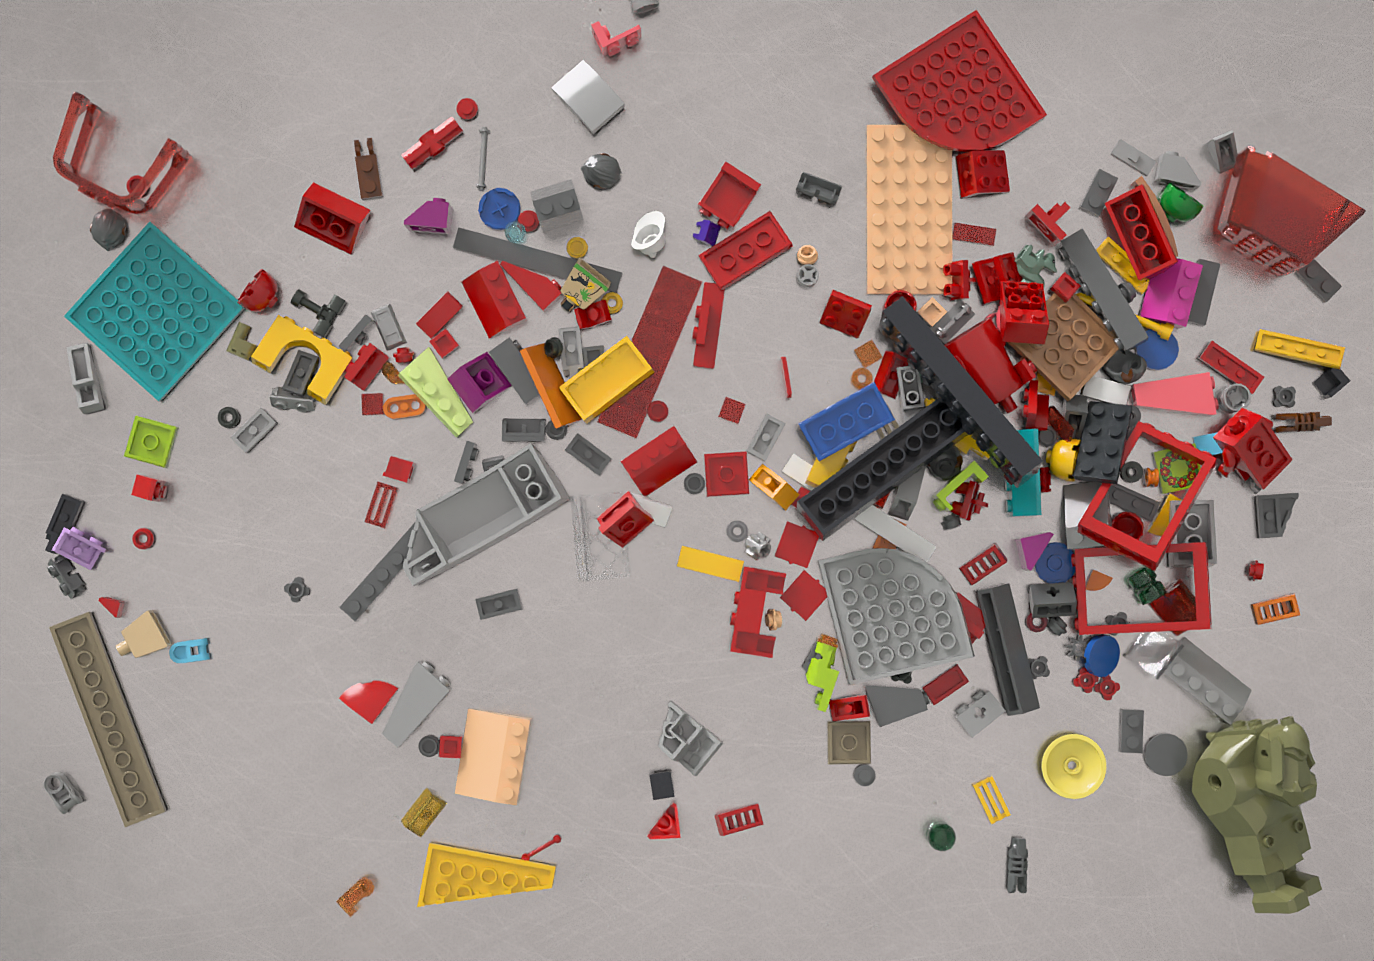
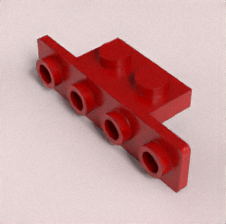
[692,282,725,369]

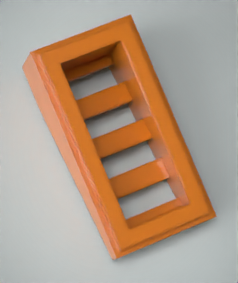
[1253,593,1300,625]

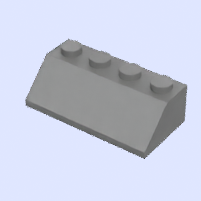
[1158,637,1252,725]

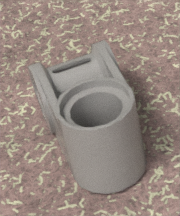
[44,772,83,814]

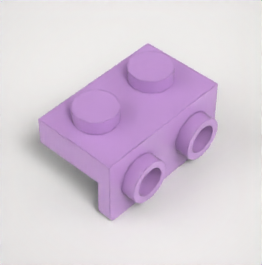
[52,527,106,570]

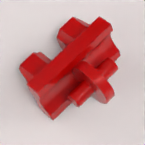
[943,260,976,301]
[951,480,989,521]

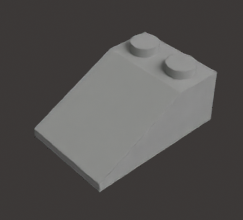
[1064,482,1112,549]
[1168,500,1217,568]

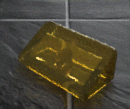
[401,788,447,837]

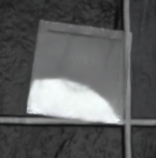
[1124,622,1184,680]

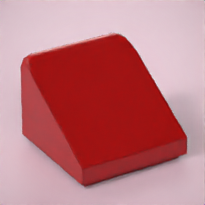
[98,597,125,618]

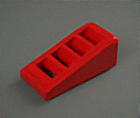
[960,542,1008,585]
[715,804,764,836]

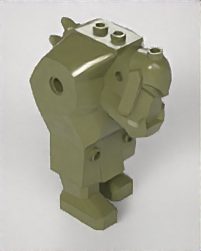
[1192,716,1322,914]

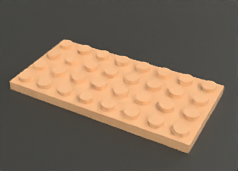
[867,125,952,295]

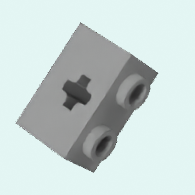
[954,690,1006,738]

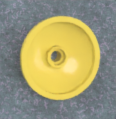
[1041,734,1106,799]

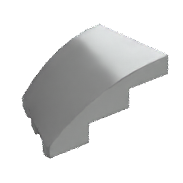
[658,701,723,776]

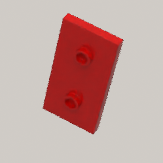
[698,211,793,291]

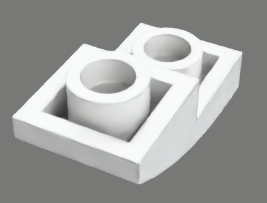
[1082,376,1132,405]
[630,492,672,527]

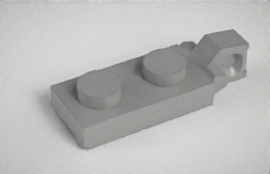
[558,326,584,378]

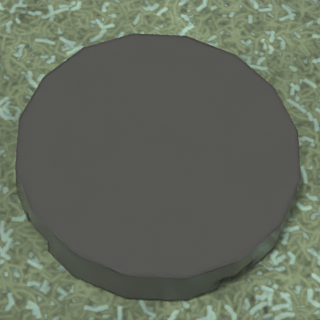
[1144,733,1188,776]

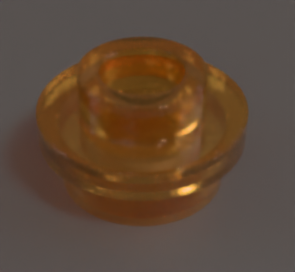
[851,368,873,389]

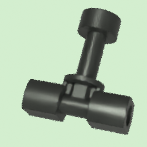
[290,289,346,338]

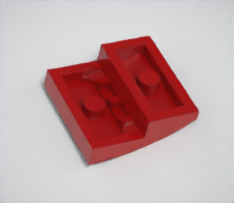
[972,252,1022,304]

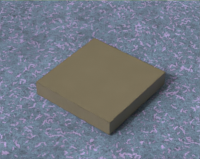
[827,721,871,764]

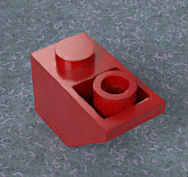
[131,474,167,502]

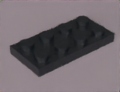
[1074,401,1133,484]

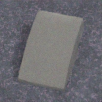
[552,60,625,134]

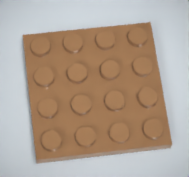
[1008,293,1118,401]

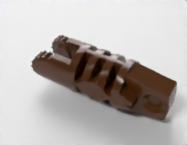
[1276,412,1332,433]

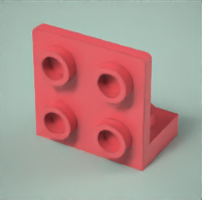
[591,21,641,56]

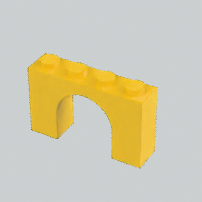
[251,315,352,405]

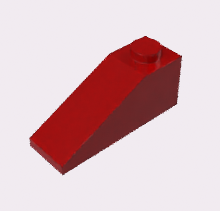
[500,261,563,312]

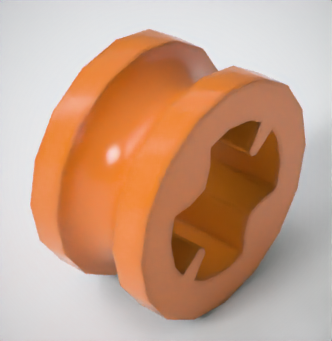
[1145,468,1159,487]

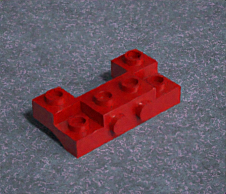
[730,567,786,658]

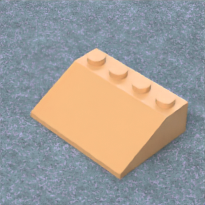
[455,709,532,805]

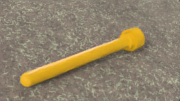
[1076,292,1174,341]

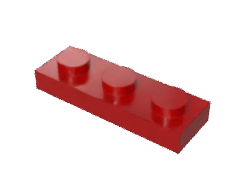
[1198,341,1264,395]

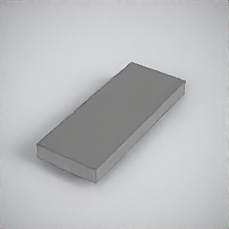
[1111,139,1156,176]

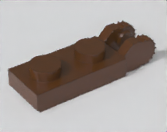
[354,138,383,200]

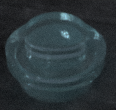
[505,221,526,243]

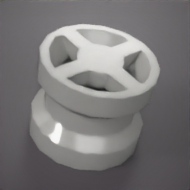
[797,264,819,287]

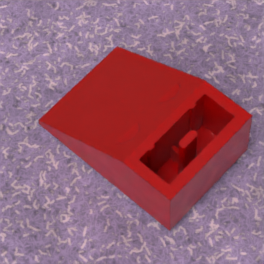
[1000,281,1049,344]

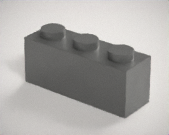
[489,337,540,406]

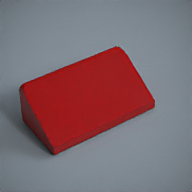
[874,351,908,399]

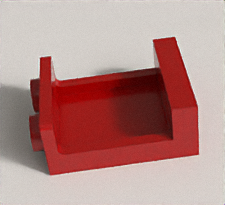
[698,161,761,230]

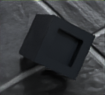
[1313,367,1351,399]
[649,771,675,800]

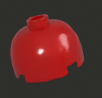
[237,269,278,312]

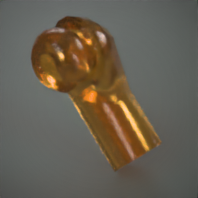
[382,362,404,384]

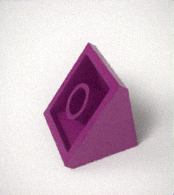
[1015,532,1054,571]

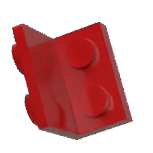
[956,150,1010,198]

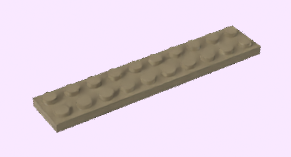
[49,612,167,827]

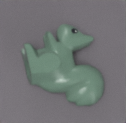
[1015,244,1057,288]

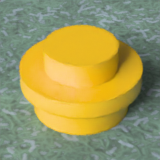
[566,237,588,258]

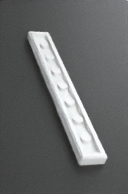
[782,453,936,562]

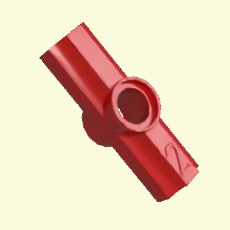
[401,117,463,170]

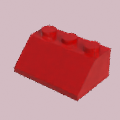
[294,182,370,254]
[461,260,527,339]
[620,426,697,496]

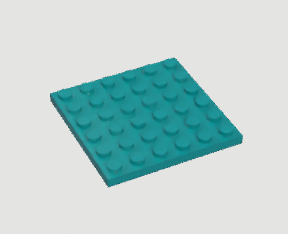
[64,222,245,402]

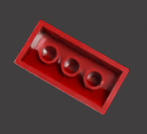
[1104,184,1178,281]

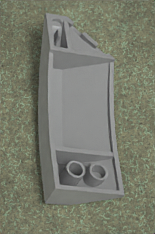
[403,443,570,586]

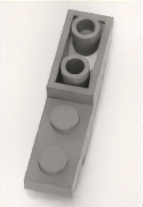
[897,366,925,423]

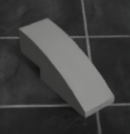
[67,343,104,414]

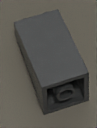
[531,179,584,232]

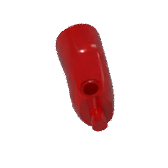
[944,317,1023,414]

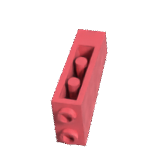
[1130,372,1219,416]

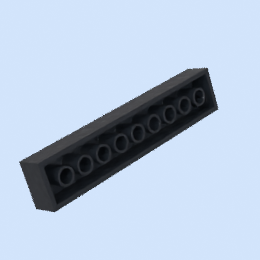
[879,296,1043,488]
[797,399,968,541]

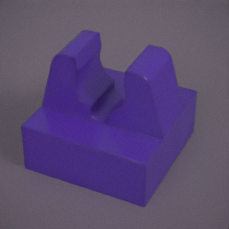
[693,219,721,246]

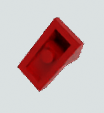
[829,694,870,721]

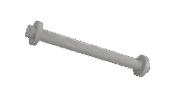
[476,127,490,190]

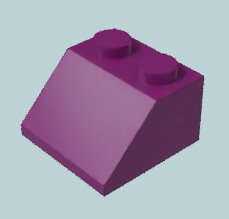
[404,198,453,234]
[447,352,512,413]

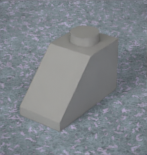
[1155,151,1201,190]

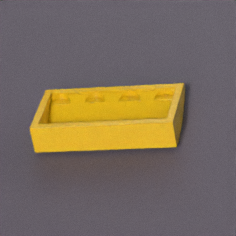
[559,336,654,424]

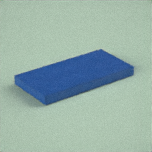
[798,382,895,461]

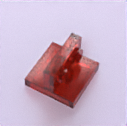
[1150,579,1197,636]

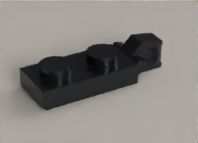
[45,494,84,554]

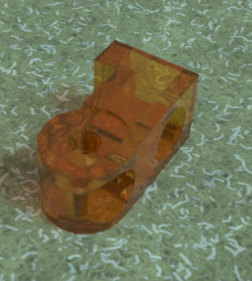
[336,877,376,917]

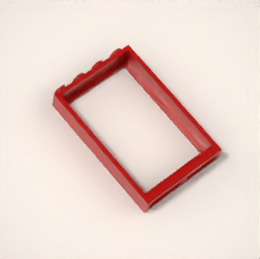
[1077,421,1217,571]
[1071,542,1212,635]

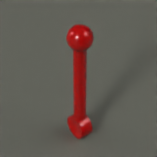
[521,835,561,861]

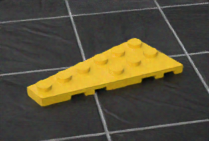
[417,843,556,907]

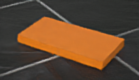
[520,343,582,429]

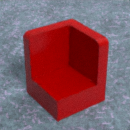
[382,456,415,483]

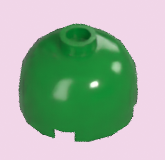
[1160,183,1204,223]

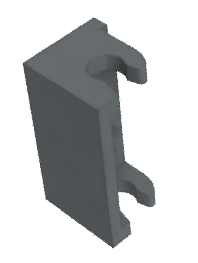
[502,418,546,442]

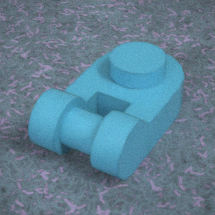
[169,638,210,663]

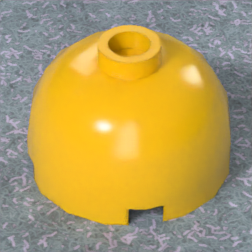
[1046,439,1081,482]

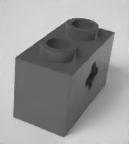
[1029,582,1077,618]

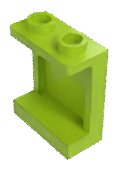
[932,461,989,512]

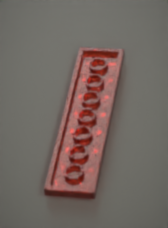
[597,266,702,439]

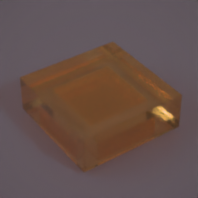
[854,340,883,369]

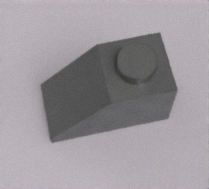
[1058,395,1088,441]

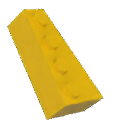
[805,441,857,488]

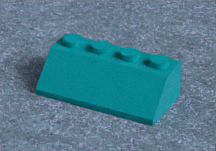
[1005,429,1042,517]

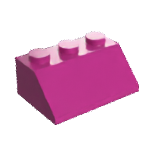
[1139,258,1203,329]

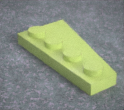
[398,347,473,437]

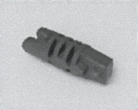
[1007,838,1028,893]

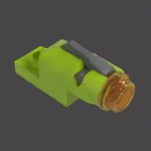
[803,634,839,712]

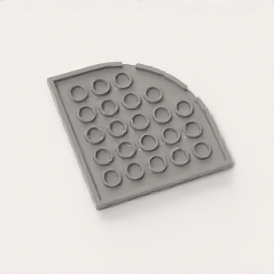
[819,548,975,685]

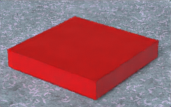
[704,451,749,497]

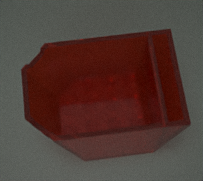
[1217,145,1366,276]

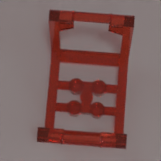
[53,92,192,215]

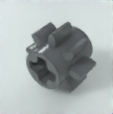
[1065,635,1091,661]

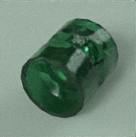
[1127,567,1166,605]
[925,820,956,851]

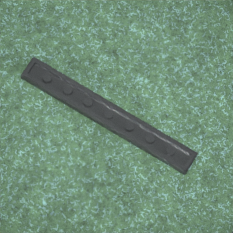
[453,227,622,293]

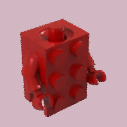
[1213,408,1293,490]

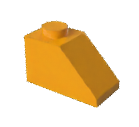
[749,464,800,510]

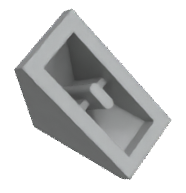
[1206,130,1240,173]

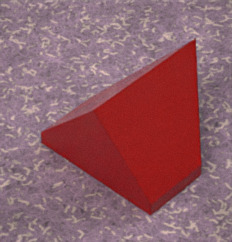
[647,801,681,839]

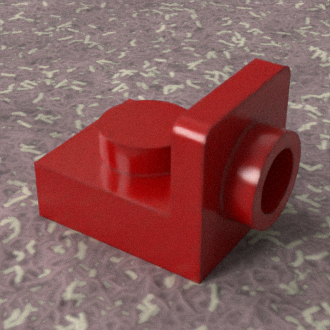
[574,300,612,329]

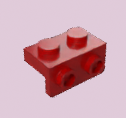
[344,343,389,391]
[1023,380,1049,431]

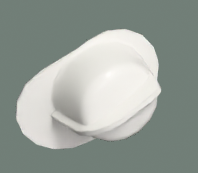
[631,211,666,258]

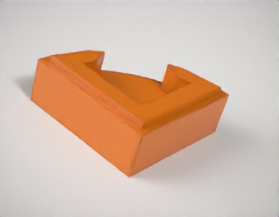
[1086,569,1113,591]

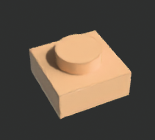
[917,297,947,327]

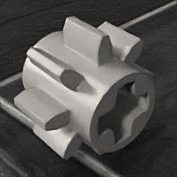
[745,532,771,560]

